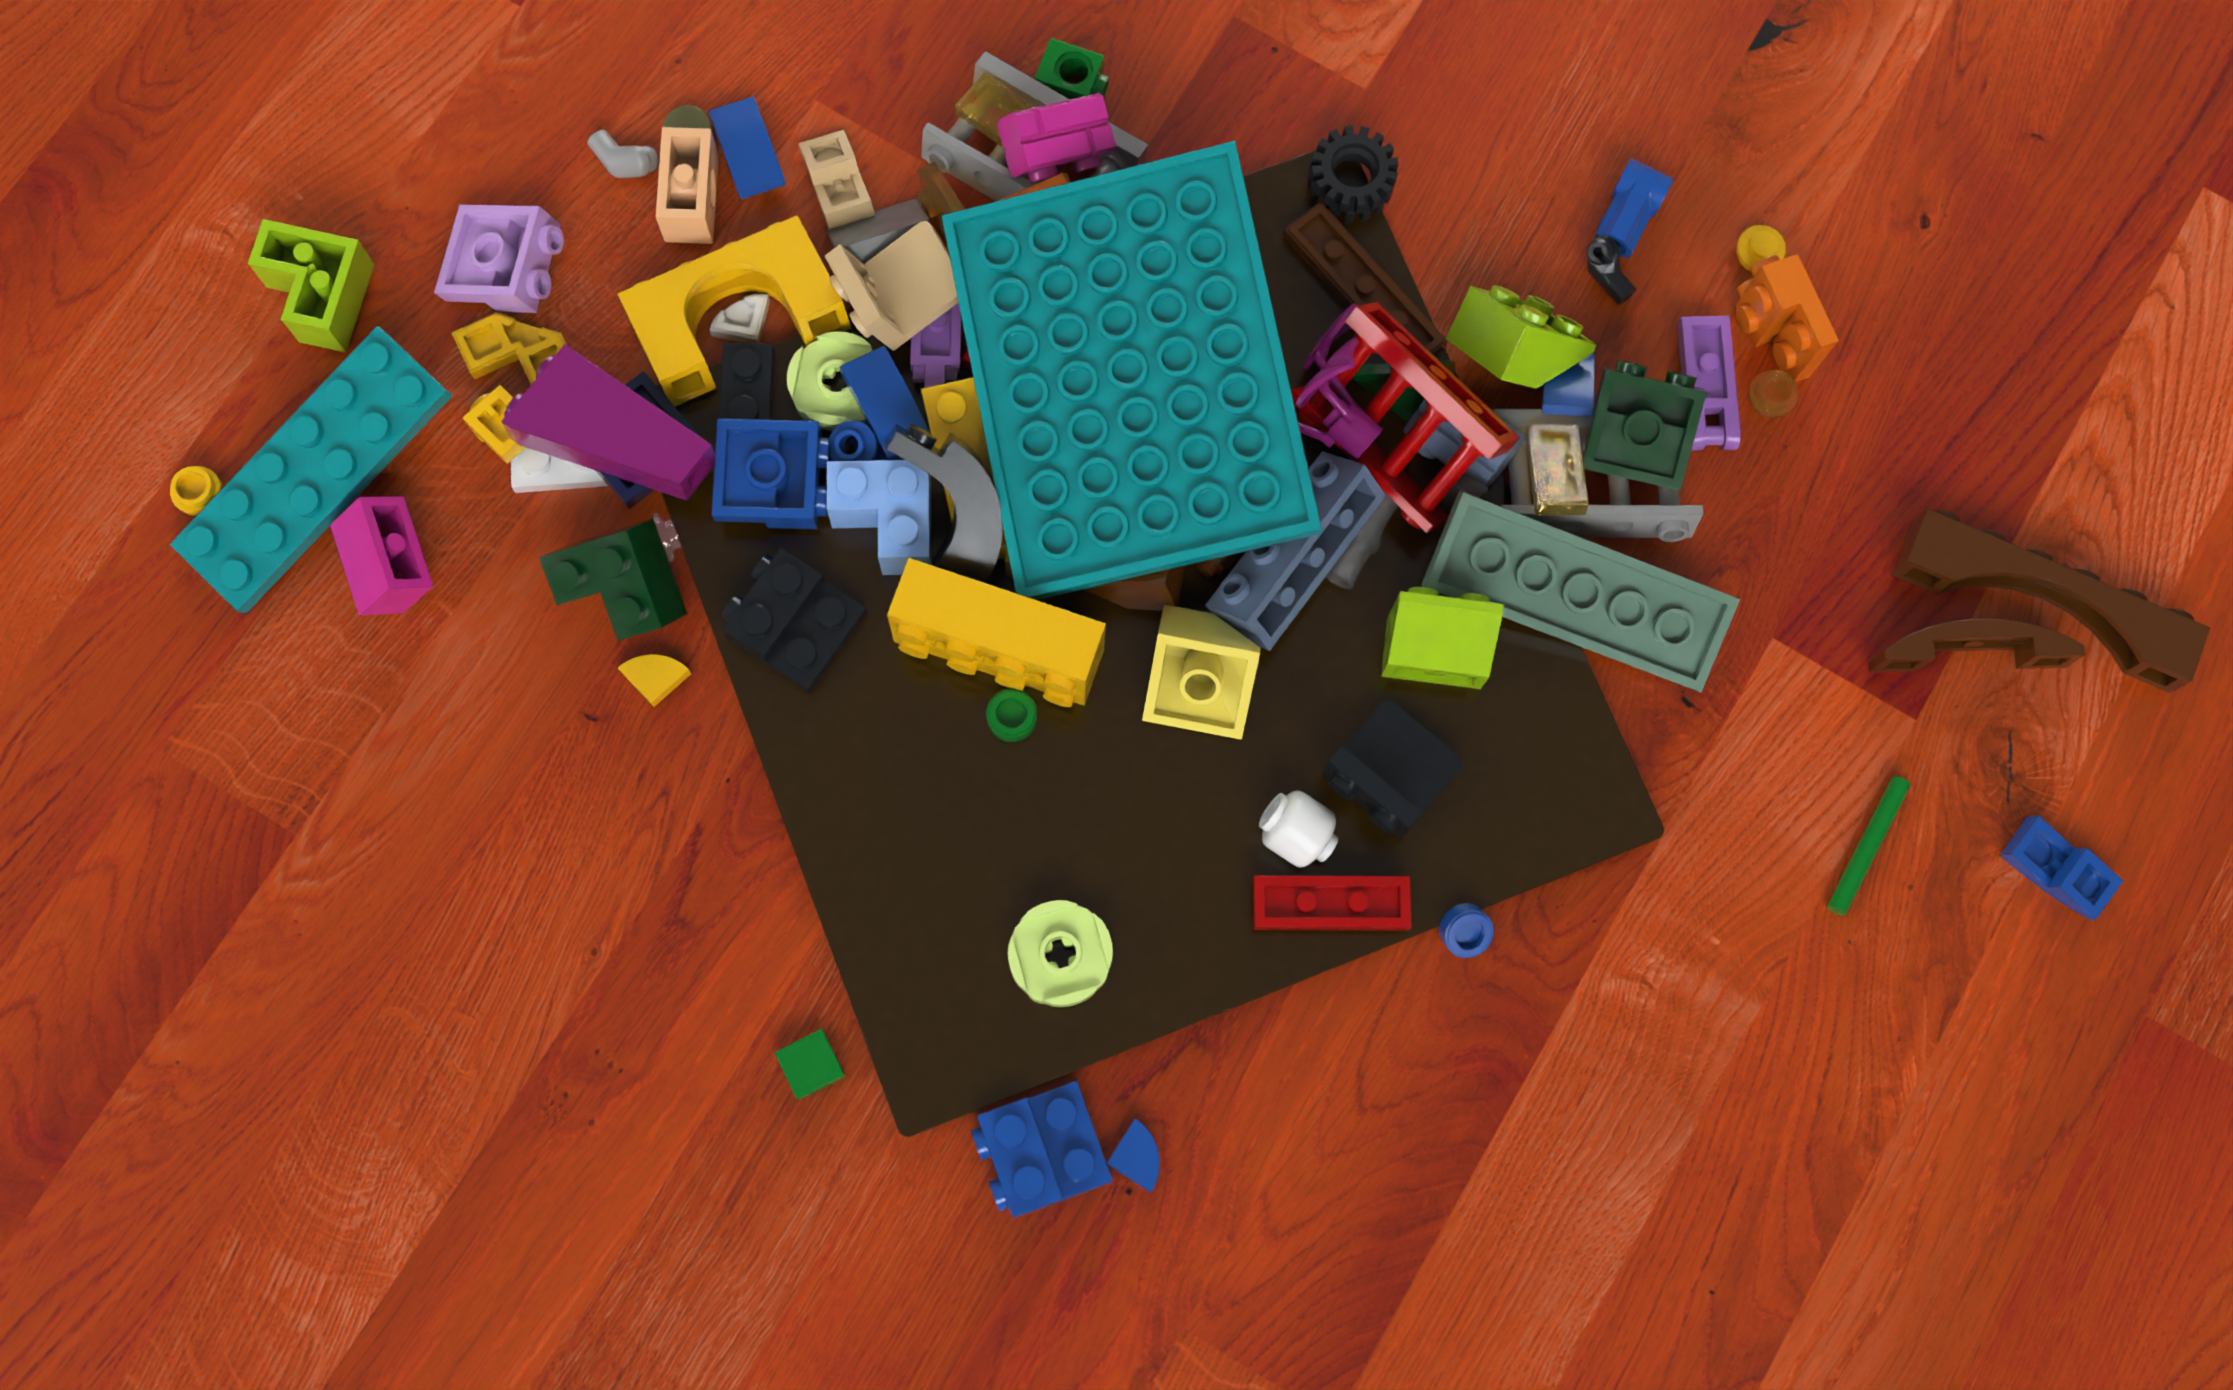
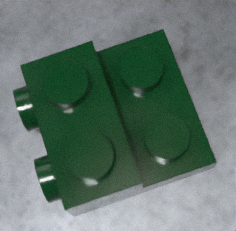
[1581,360,1707,490]

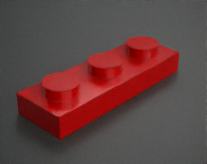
[1253,875,1411,931]

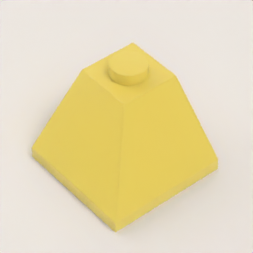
[1142,605,1261,740]

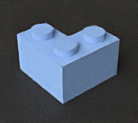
[827,460,932,575]

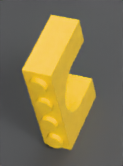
[617,215,851,407]

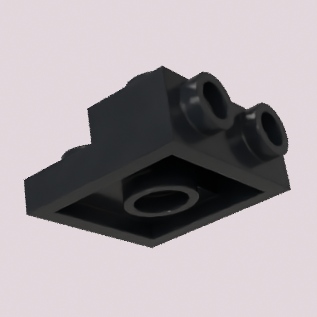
[721,548,868,694]

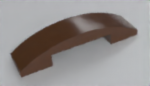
[1868,618,2085,672]

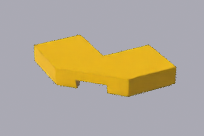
[451,312,567,385]

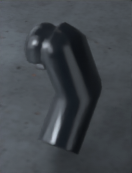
[1586,236,1637,306]

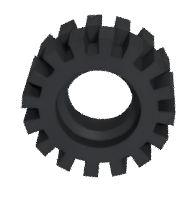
[1308,125,1399,222]

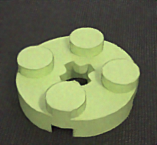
[787,331,873,431]
[1008,900,1113,1007]

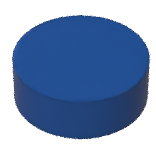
[1439,903,1494,958]

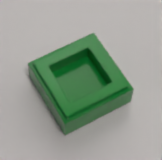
[774,1029,846,1101]

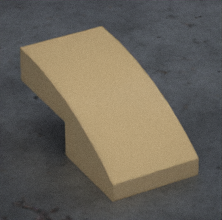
[798,129,875,230]

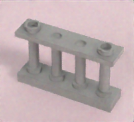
[921,51,1148,201]
[1493,409,1703,542]

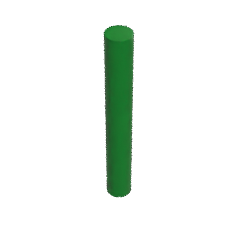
[1826,776,1911,916]

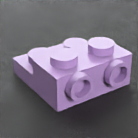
[434,205,564,313]

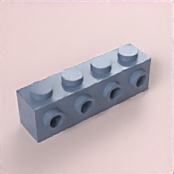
[1205,451,1386,651]

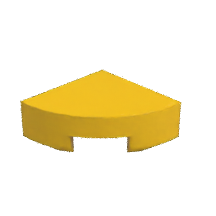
[618,654,692,707]

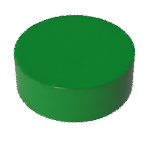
[986,689,1037,742]

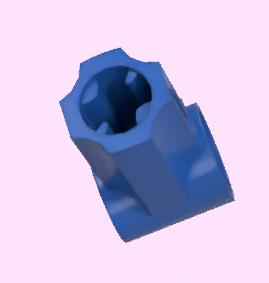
[1594,158,1674,259]

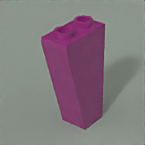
[501,345,715,500]

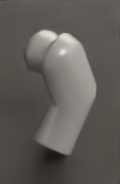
[587,130,659,178]

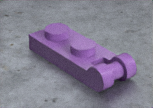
[1677,316,1741,451]

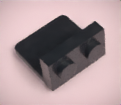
[1322,701,1462,839]

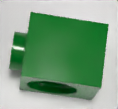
[1034,38,1110,99]

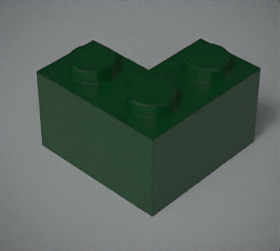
[539,519,687,640]

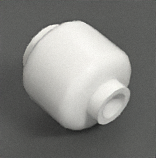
[1259,790,1338,868]

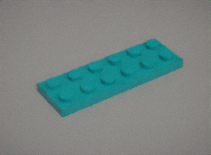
[169,325,453,614]

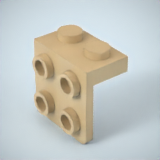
[825,221,959,351]

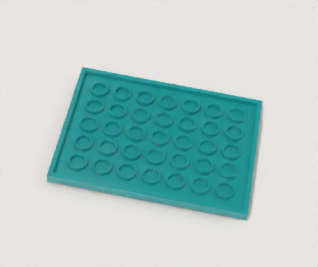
[941,141,1323,600]

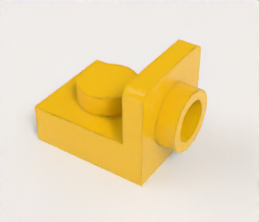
[463,385,526,464]

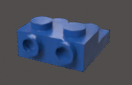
[712,418,831,529]
[971,1081,1113,1219]

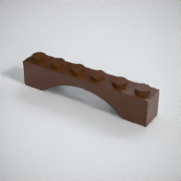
[1891,508,2211,693]

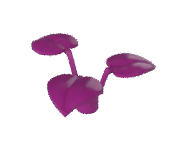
[1296,303,1383,460]

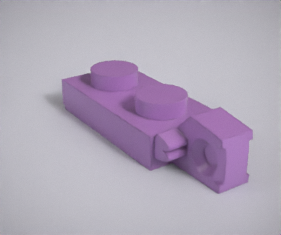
[910,303,961,410]

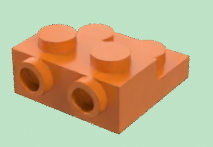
[1735,254,1839,384]

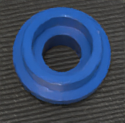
[829,420,878,461]

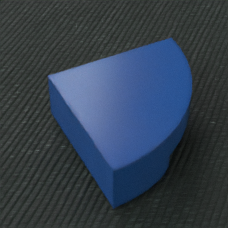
[1107,1118,1160,1193]

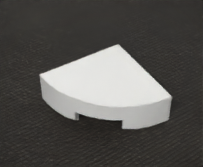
[709,294,770,343]

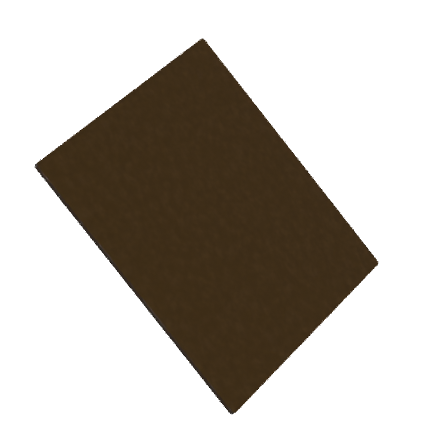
[657,150,1664,1137]

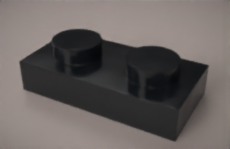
[719,343,775,420]

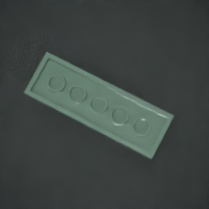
[1421,491,1740,693]

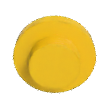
[1736,225,1786,271]
[170,466,223,516]

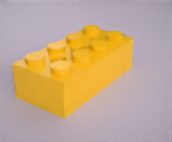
[887,558,1106,707]

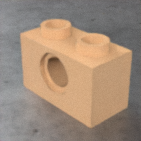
[656,127,719,244]

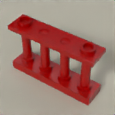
[1291,302,1520,533]

